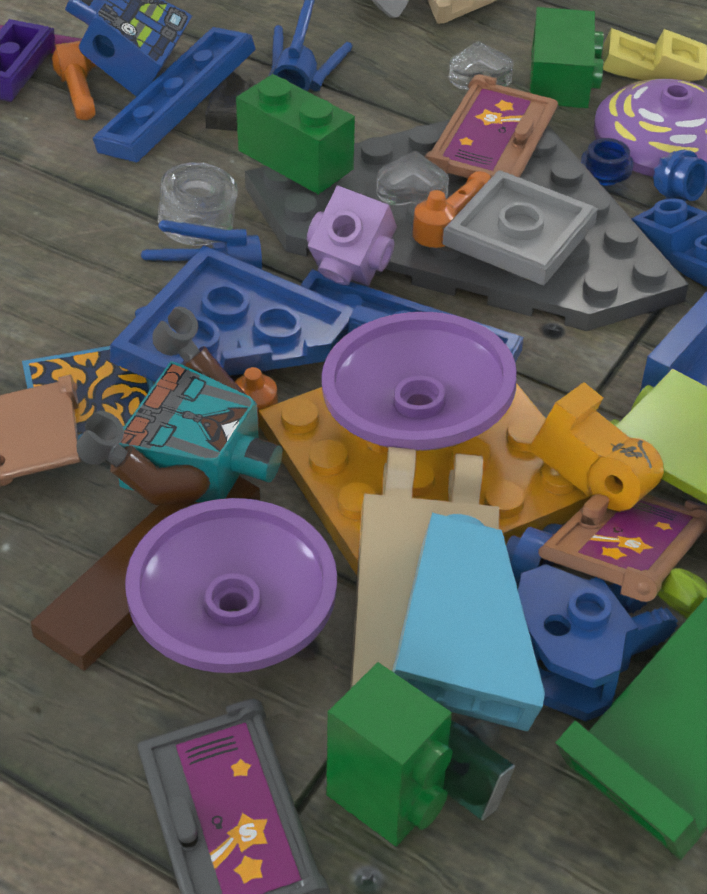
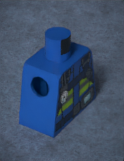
[65,0,192,97]

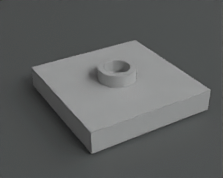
[443,170,598,286]

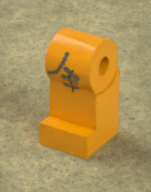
[529,382,664,511]

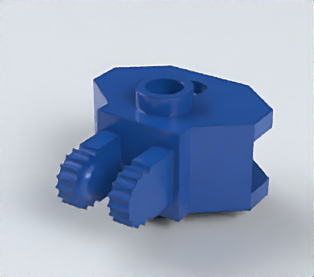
[518,564,678,722]

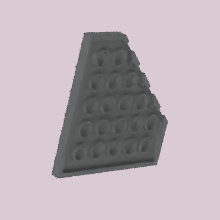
[245,120,689,331]

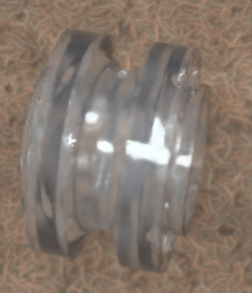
[157,162,238,246]

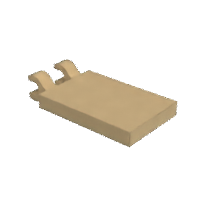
[350,447,499,689]

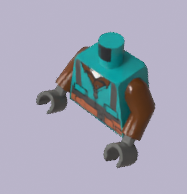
[76,306,283,506]

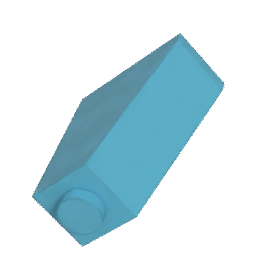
[392,513,545,732]

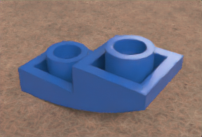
[631,199,707,287]

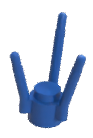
[269,0,353,92]
[135,220,262,316]

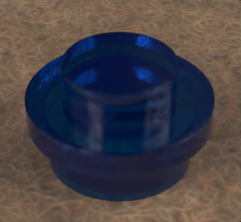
[581,138,634,186]

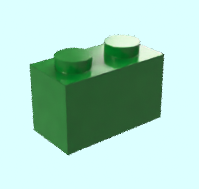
[529,7,604,108]
[236,74,355,195]
[326,662,453,847]

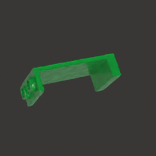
[555,597,707,860]

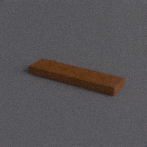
[30,476,260,671]

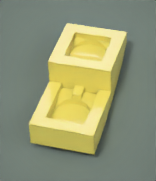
[602,28,707,82]

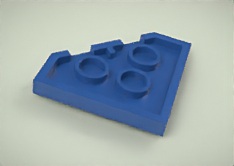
[110,245,354,382]

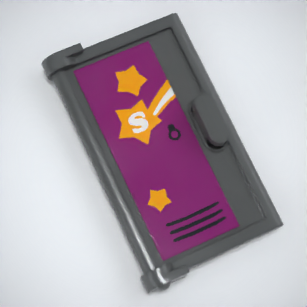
[137,699,330,894]

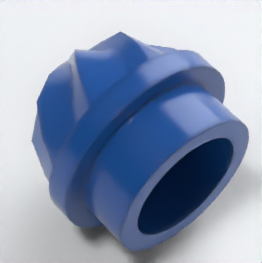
[653,149,707,201]

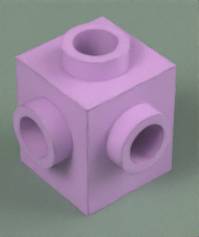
[307,185,397,287]

